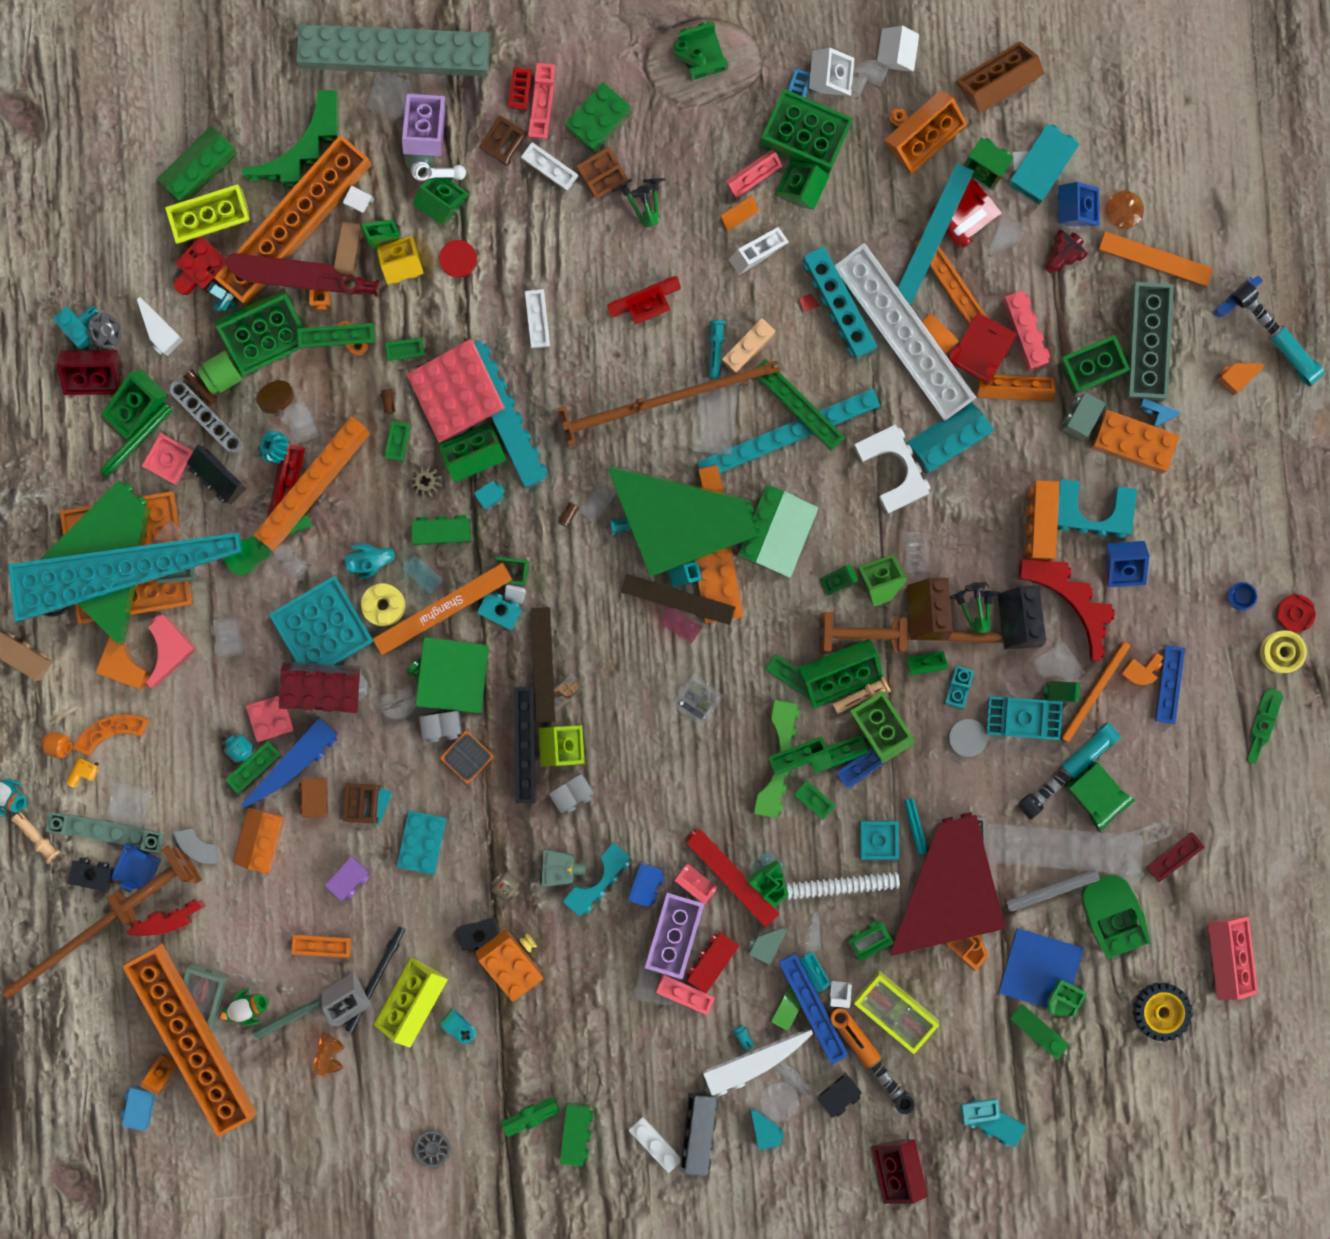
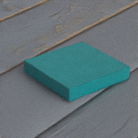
[860,821,899,860]

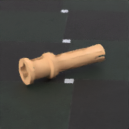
[833,676,891,715]
[11,812,61,864]

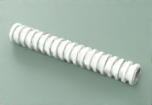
[785,872,900,900]

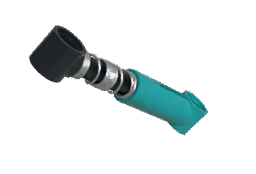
[1231,281,1325,387]
[1017,721,1122,820]

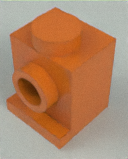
[309,289,331,311]

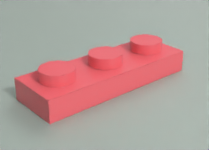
[726,149,782,198]
[655,974,715,1015]

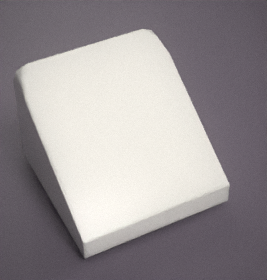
[505,584,526,604]

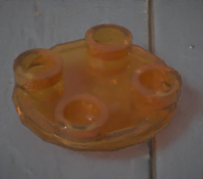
[1105,191,1144,229]

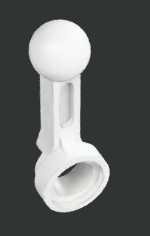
[411,161,466,181]

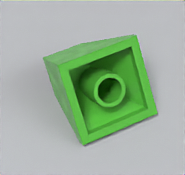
[858,554,907,607]

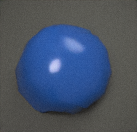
[1228,582,1258,611]

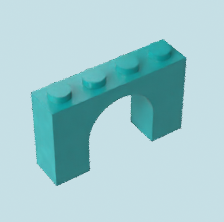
[1057,479,1137,539]

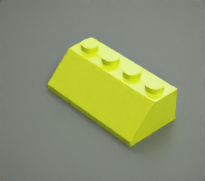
[165,184,250,244]
[374,957,448,1048]

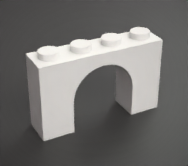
[853,424,930,515]

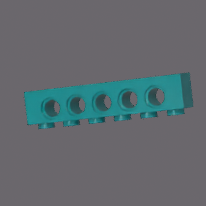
[802,246,877,360]

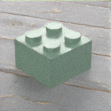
[1061,392,1106,442]

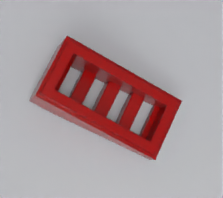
[508,67,533,111]

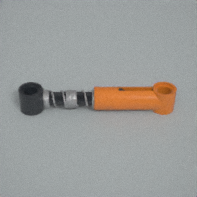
[830,1007,915,1114]

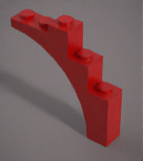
[1018,559,1115,662]

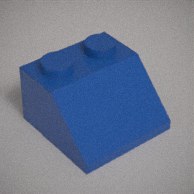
[1058,182,1100,226]
[1105,541,1150,587]
[628,862,665,907]

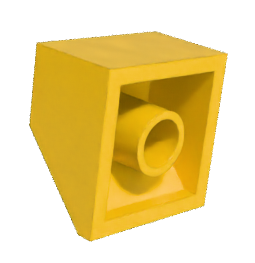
[377,235,424,285]

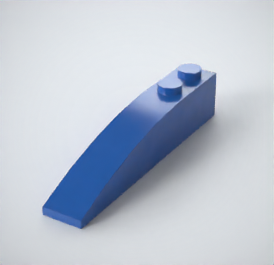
[241,718,339,807]

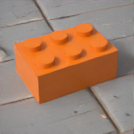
[475,929,544,1002]

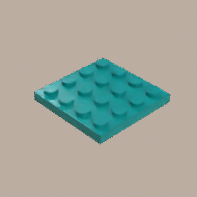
[269,576,374,665]

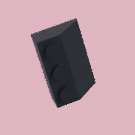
[187,444,247,504]
[997,585,1047,650]

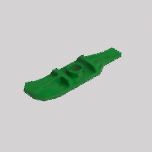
[1246,688,1284,764]

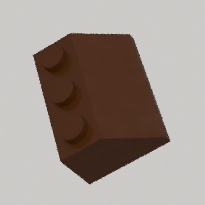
[907,578,953,640]

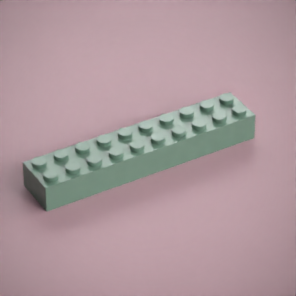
[297,24,491,77]

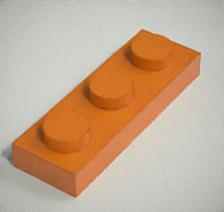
[291,934,352,958]

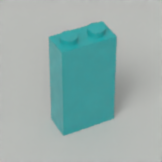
[1008,124,1080,205]

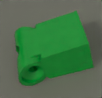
[1064,761,1136,832]

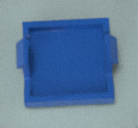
[111,843,162,892]

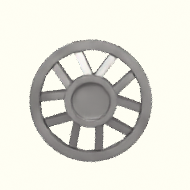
[414,1131,451,1168]

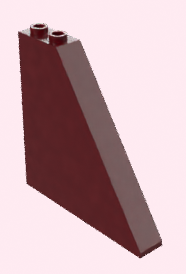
[891,812,1005,956]

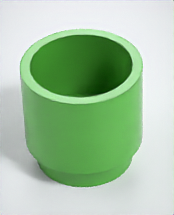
[197,350,243,394]

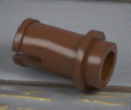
[380,389,396,413]
[558,502,579,528]

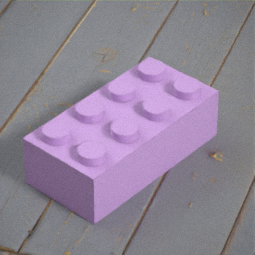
[644,893,704,979]

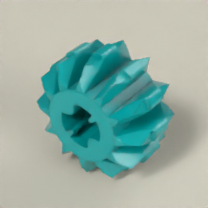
[258,431,290,463]

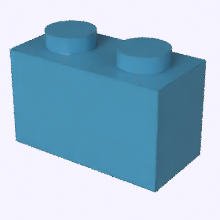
[121,1085,156,1131]

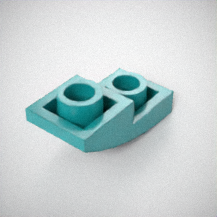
[944,665,974,710]

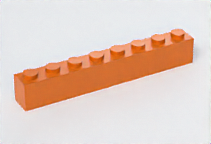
[254,416,370,552]

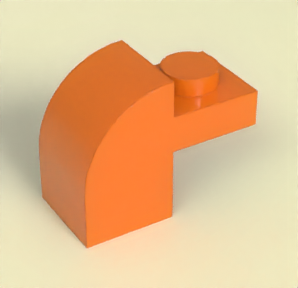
[1118,653,1164,685]

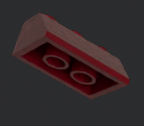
[56,350,121,395]
[871,1139,928,1204]

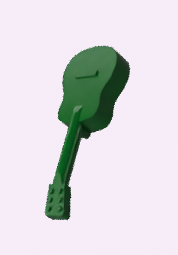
[224,515,313,576]

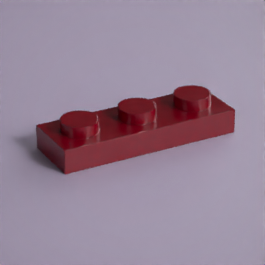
[1146,832,1205,882]

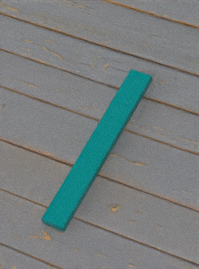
[898,163,974,306]

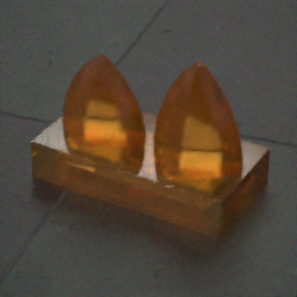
[313,1033,344,1076]

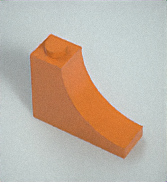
[96,636,150,689]

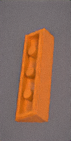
[977,375,1055,401]

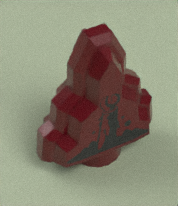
[1045,230,1088,274]

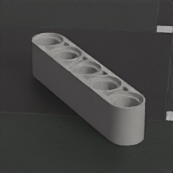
[169,381,244,454]

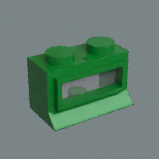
[847,920,894,962]

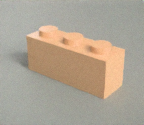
[722,318,776,374]

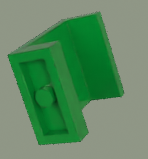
[678,21,728,81]

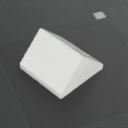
[876,26,919,72]

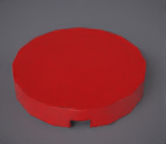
[439,240,477,278]
[1276,595,1316,632]

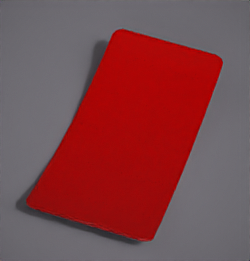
[799,285,834,312]

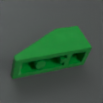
[1043,681,1080,703]
[1010,1004,1069,1059]

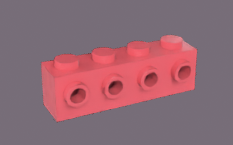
[1002,291,1050,372]

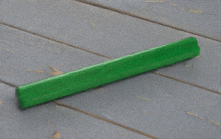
[100,403,173,476]

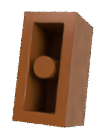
[298,778,328,818]

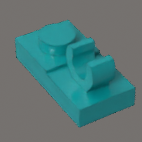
[799,950,831,993]
[959,1098,1000,1125]

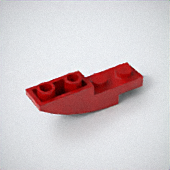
[126,899,205,936]

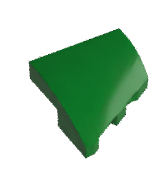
[746,860,789,908]

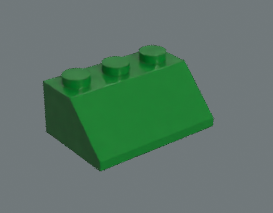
[438,422,507,483]

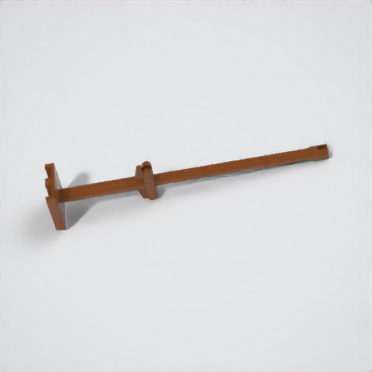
[558,360,780,450]
[819,612,1046,653]
[2,845,203,999]

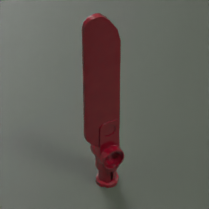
[226,253,379,297]

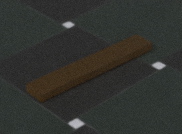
[621,574,736,625]
[531,607,556,723]

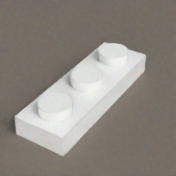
[521,142,578,192]
[525,289,551,349]
[629,1116,681,1173]

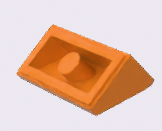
[720,195,759,231]

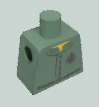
[542,849,586,887]

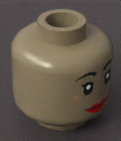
[490,873,520,901]

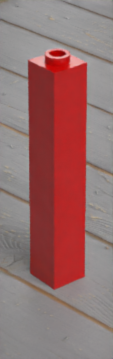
[686,828,780,927]

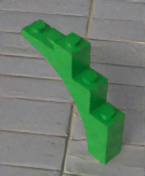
[242,90,340,189]

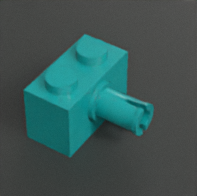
[52,304,100,350]

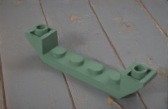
[46,812,164,853]

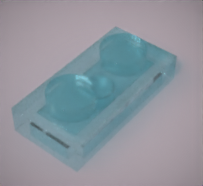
[402,555,444,595]

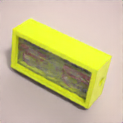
[854,970,939,1054]

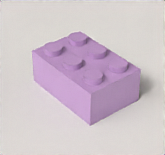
[402,94,445,156]

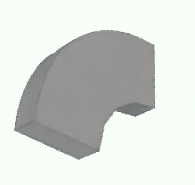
[174,828,219,864]

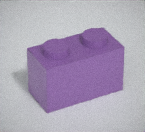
[325,856,371,901]

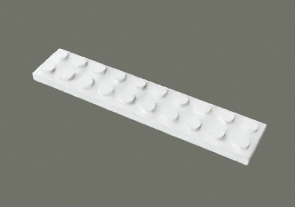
[835,243,976,421]

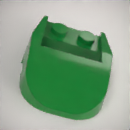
[1081,874,1151,960]

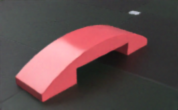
[528,63,556,139]

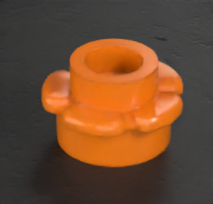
[889,108,908,127]

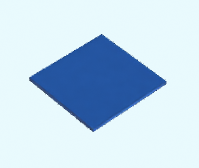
[998,928,1084,1008]

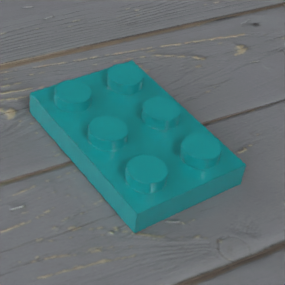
[397,810,447,875]

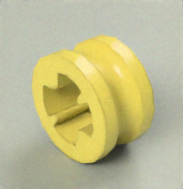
[519,933,537,952]

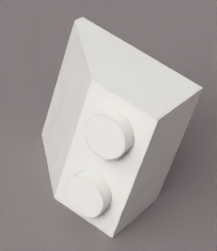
[809,48,855,96]

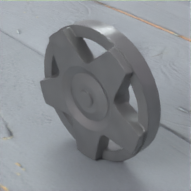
[88,313,121,349]

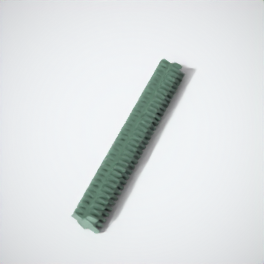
[252,995,322,1039]

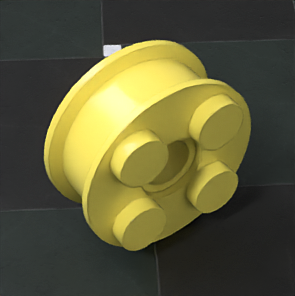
[361,583,406,627]
[1260,631,1307,673]

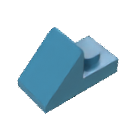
[1138,399,1180,427]

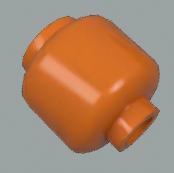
[41,731,72,759]

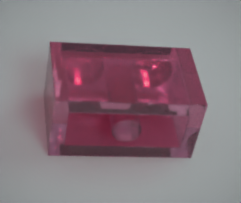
[659,607,702,644]

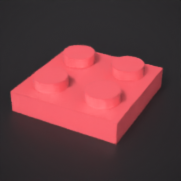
[142,433,193,485]
[246,695,295,743]

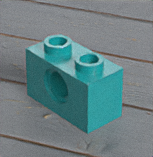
[477,591,523,631]

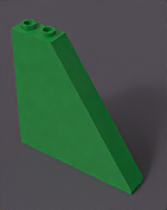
[608,466,761,577]
[40,480,150,645]

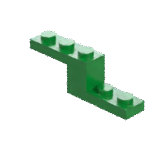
[768,734,869,776]

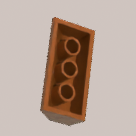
[956,42,1044,113]

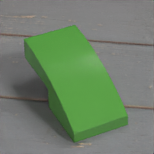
[771,986,801,1031]

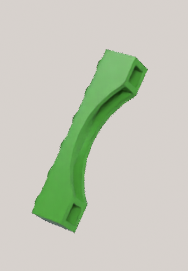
[754,700,800,818]

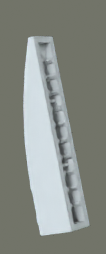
[703,1028,813,1096]

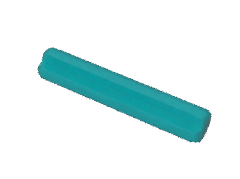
[904,798,928,855]

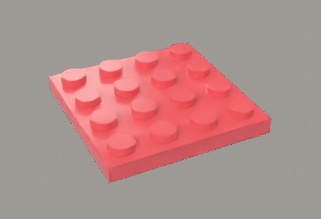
[406,339,505,443]

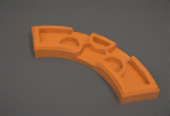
[72,714,150,756]

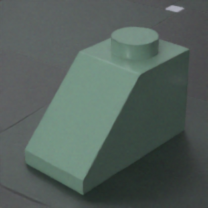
[747,926,787,965]

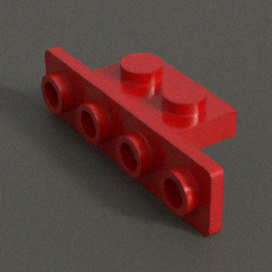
[607,276,681,325]

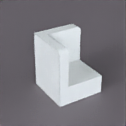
[343,186,374,213]
[829,981,852,1008]

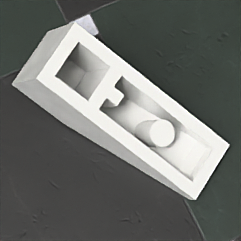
[728,227,789,275]
[137,297,184,356]

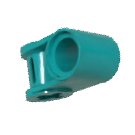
[439,1009,477,1044]

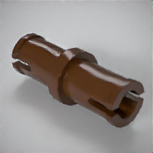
[183,369,218,406]

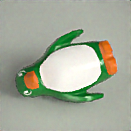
[219,988,269,1026]

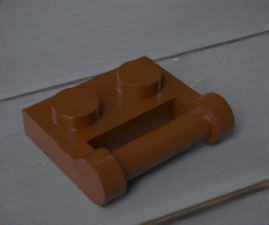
[479,115,528,166]
[343,783,381,824]

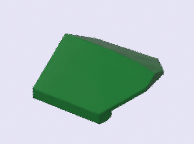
[1047,978,1087,1016]

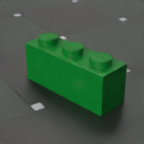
[411,515,472,545]
[560,1102,594,1166]

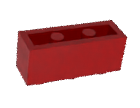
[686,931,739,994]

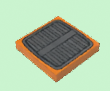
[440,730,495,784]

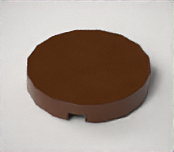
[256,380,294,414]

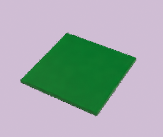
[415,637,489,713]

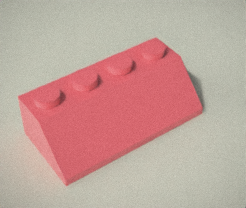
[1208,917,1258,1000]

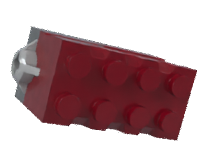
[279,662,367,713]

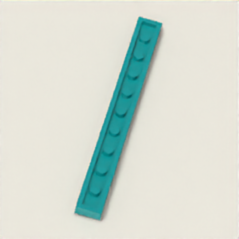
[697,389,880,474]

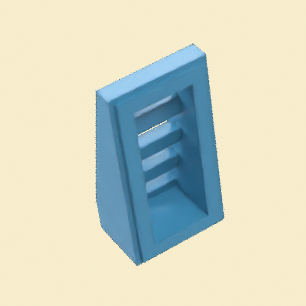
[788,68,810,98]

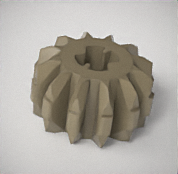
[410,466,442,498]

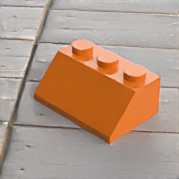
[233,807,286,874]

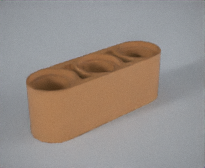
[334,222,363,276]

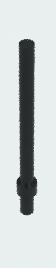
[345,926,406,1033]

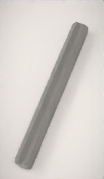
[1006,870,1099,912]

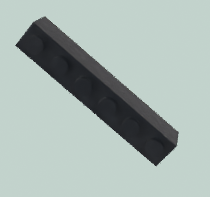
[514,687,536,803]

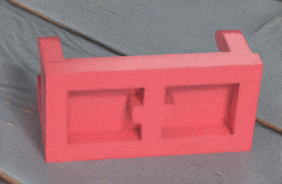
[674,863,717,905]

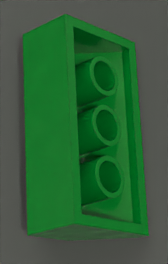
[157,126,238,203]
[798,639,883,708]

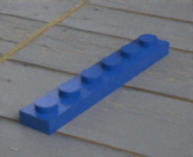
[778,952,849,1064]

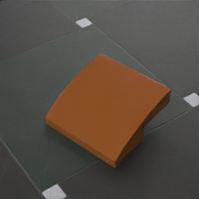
[576,147,629,199]

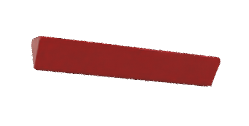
[268,444,305,516]

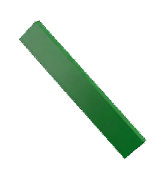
[755,358,845,452]

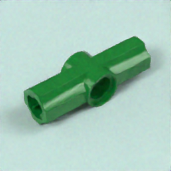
[500,1097,560,1137]

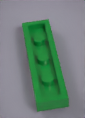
[297,323,376,349]

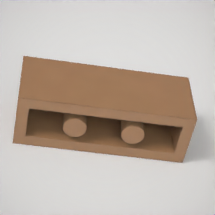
[0,630,53,681]

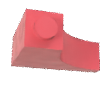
[146,615,197,688]

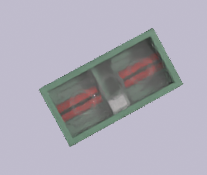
[183,963,229,1033]

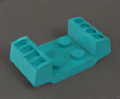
[987,696,1063,740]

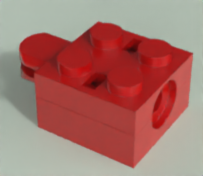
[173,236,226,296]

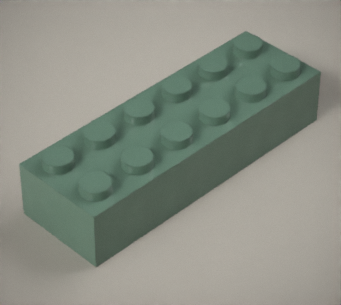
[1125,282,1174,402]

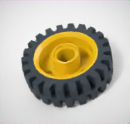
[1132,982,1193,1042]

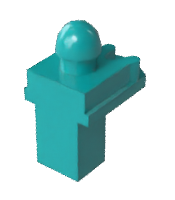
[207,282,237,312]

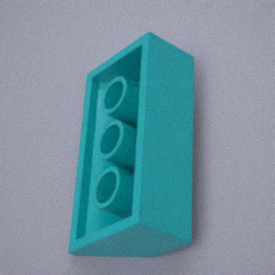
[907,402,994,474]

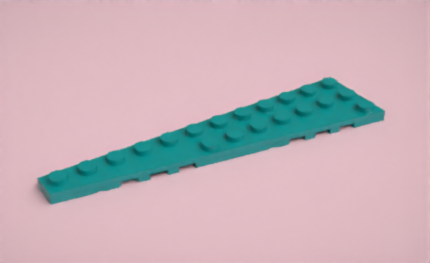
[8,533,242,622]

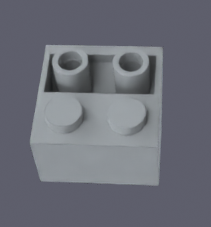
[321,972,371,1026]

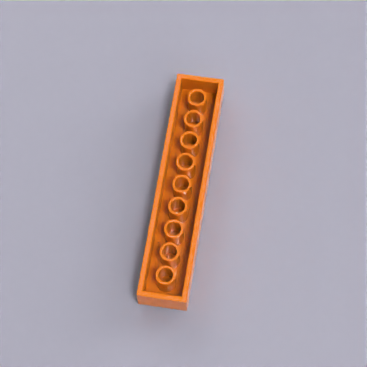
[214,134,372,306]
[122,943,257,1137]

